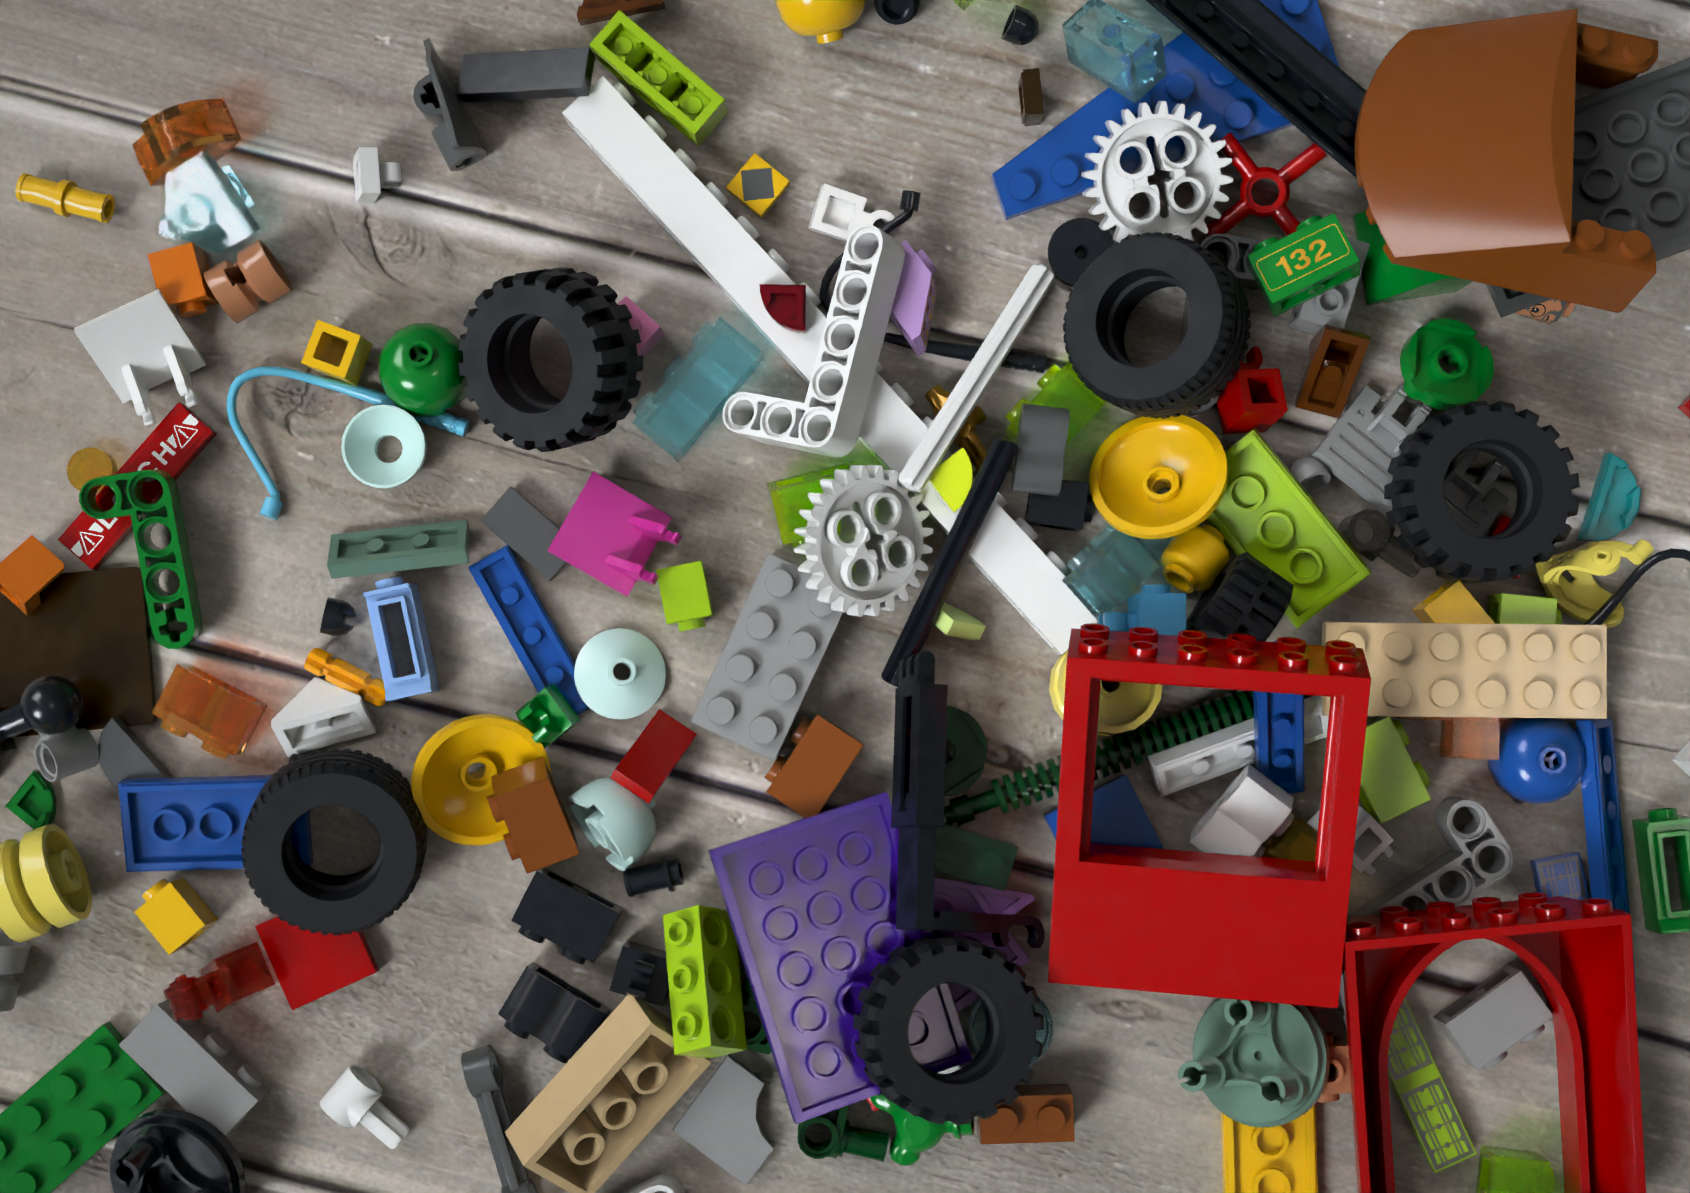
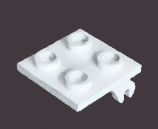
[74,289,206,428]

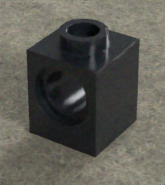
[1024,480,1094,532]

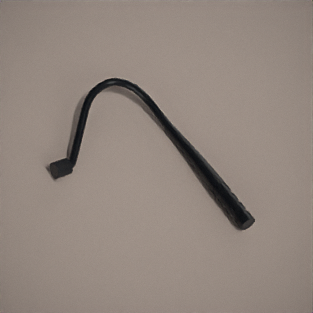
[820,190,1047,373]

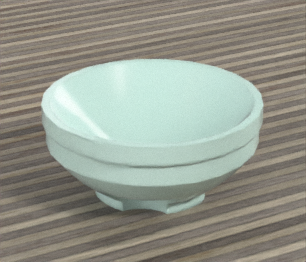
[341,405,427,489]

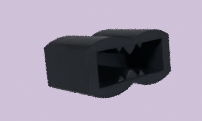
[498,962,610,1063]

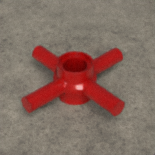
[1207,132,1327,236]

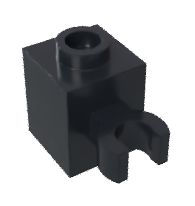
[609,940,669,1006]

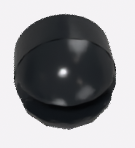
[1001,5,1039,45]
[320,597,356,636]

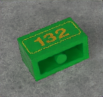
[1247,213,1360,317]

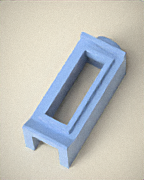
[363,577,440,701]

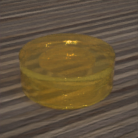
[67,447,118,494]

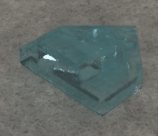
[159,149,260,253]

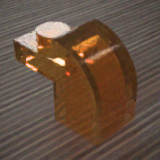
[132,98,242,186]
[1395,717,1500,760]

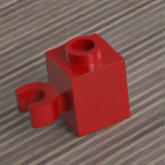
[1217,347,1288,434]

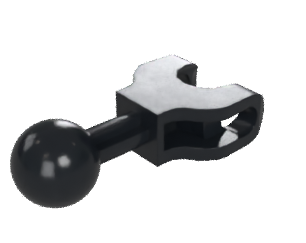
[0,675,83,767]

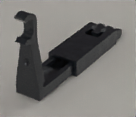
[891,651,1045,948]

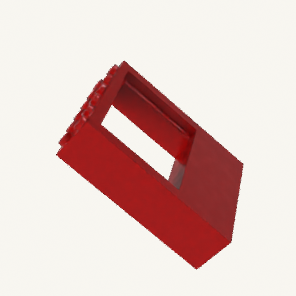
[1048,623,1371,1008]

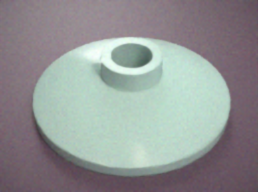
[574,628,666,720]

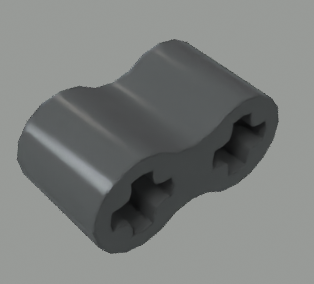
[1011,403,1070,497]

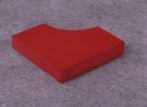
[255,916,379,1010]

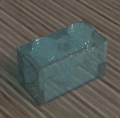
[1062,0,1167,104]

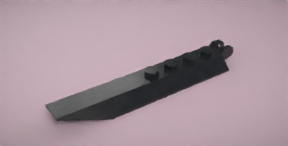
[1146,0,1366,178]

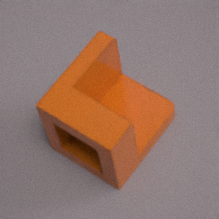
[0,535,65,616]

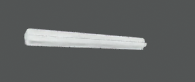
[898,264,1055,492]

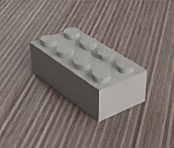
[690,553,844,761]

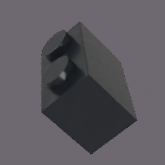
[511,867,624,965]

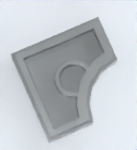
[672,1054,774,1186]

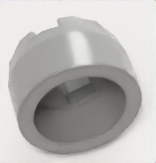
[1291,457,1331,496]

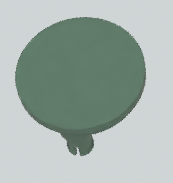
[1178,998,1330,1127]

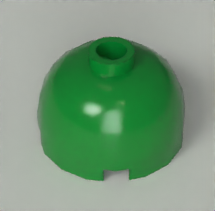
[379,323,468,417]

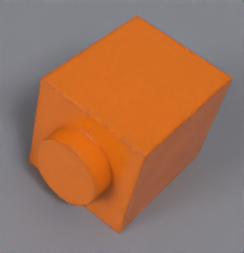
[147,242,219,318]

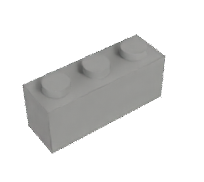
[119,997,270,1137]

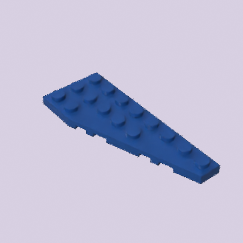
[991,0,1340,220]

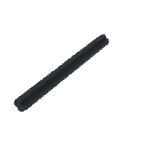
[881,436,1018,687]

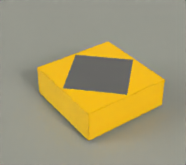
[726,153,790,219]

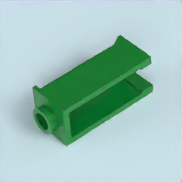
[1632,808,1690,934]

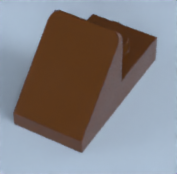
[1295,324,1371,419]

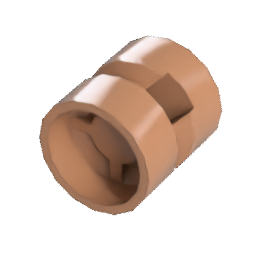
[204,239,293,324]

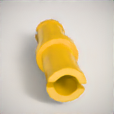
[15,173,115,223]

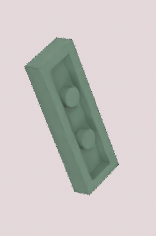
[327,519,471,579]

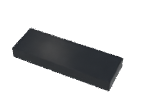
[457,47,595,102]

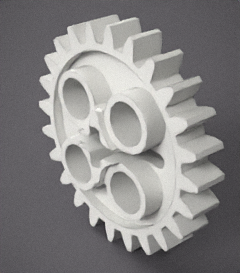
[1081,101,1233,243]
[794,465,933,617]

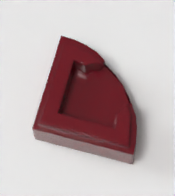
[759,284,806,334]

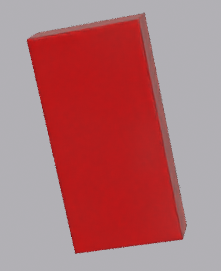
[610,709,697,804]

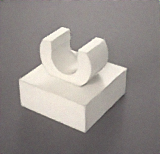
[353,147,402,203]

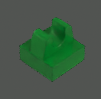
[515,684,581,749]

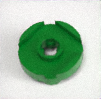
[1400,318,1494,411]

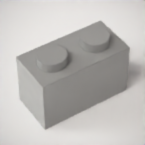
[1433,964,1554,1070]

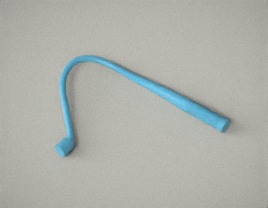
[227,366,470,520]

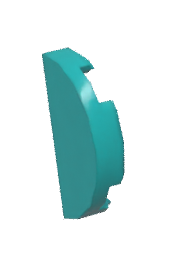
[1577,452,1642,542]

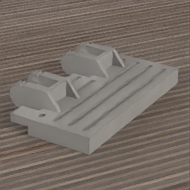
[1311,383,1509,537]

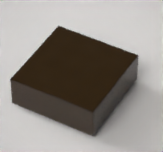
[1018,68,1044,126]

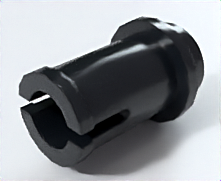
[623,855,684,897]

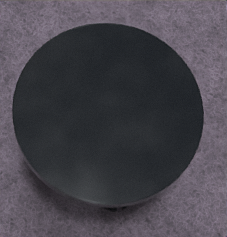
[110,1109,246,1193]

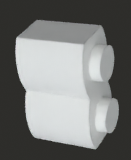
[1189,764,1294,857]

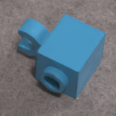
[1098,585,1186,636]

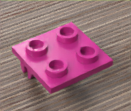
[547,471,682,597]

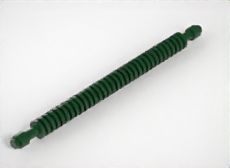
[944,690,1313,826]

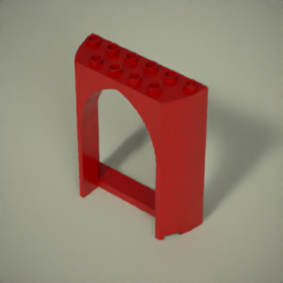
[1342,892,1646,1193]

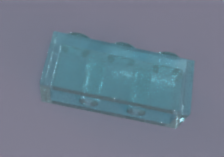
[632,317,765,462]

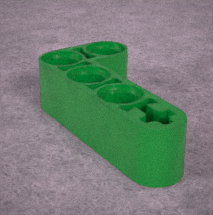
[79,470,203,649]

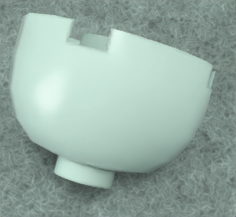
[568,777,656,871]

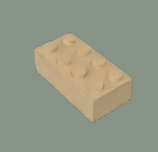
[505,995,712,1193]

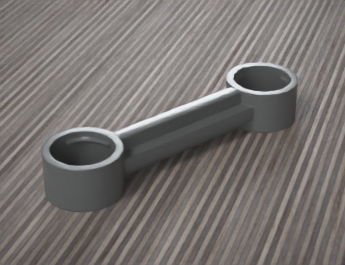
[461,1044,538,1193]

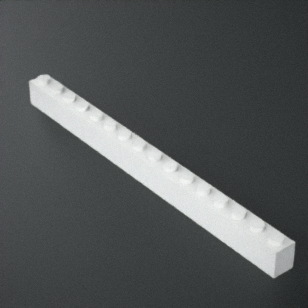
[562,76,1101,655]

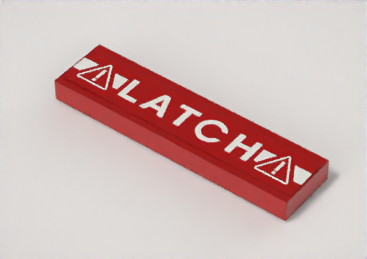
[58,402,217,570]

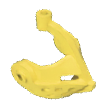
[1535,539,1654,628]

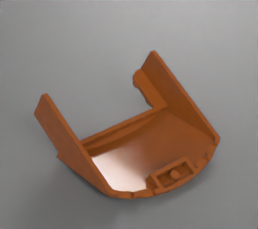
[1355,8,1658,313]

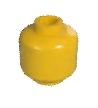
[1160,524,1230,594]

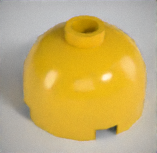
[775,0,866,44]

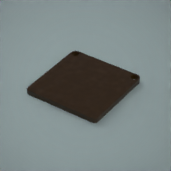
[0,567,157,738]

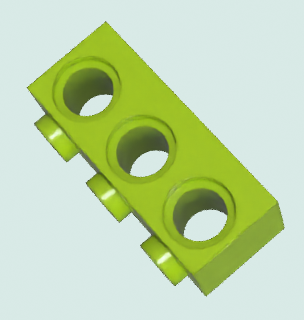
[589,10,728,147]
[663,905,747,1059]

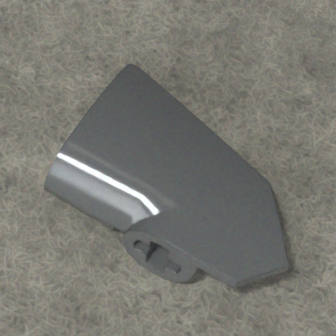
[413,38,487,171]

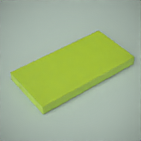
[1207,428,1371,628]

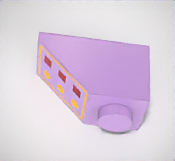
[889,240,937,356]

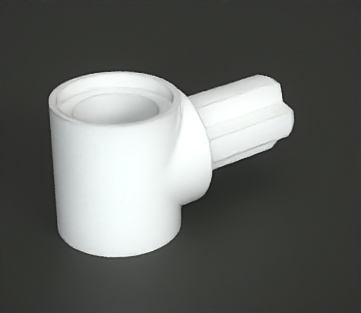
[319,1064,410,1149]

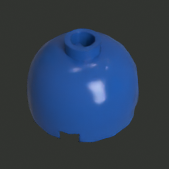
[1487,718,1586,804]

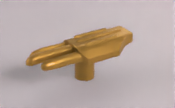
[924,384,988,472]

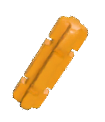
[304,648,387,706]

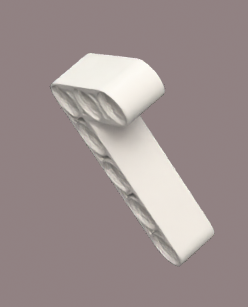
[722,224,905,457]

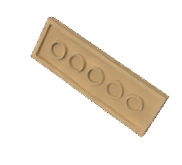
[1322,622,1607,719]

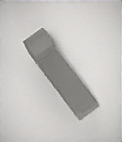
[1347,797,1513,921]

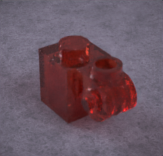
[163,942,275,1022]

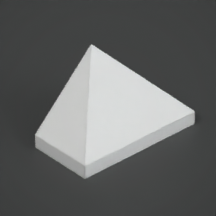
[271,677,376,757]

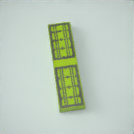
[1388,998,1477,1173]

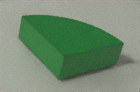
[5,770,56,830]

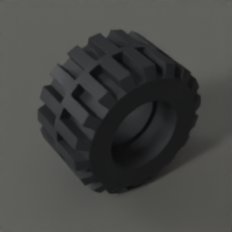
[1186,552,1293,642]

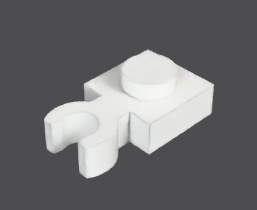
[808,183,895,242]

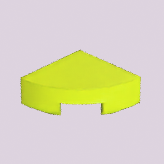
[929,448,973,513]

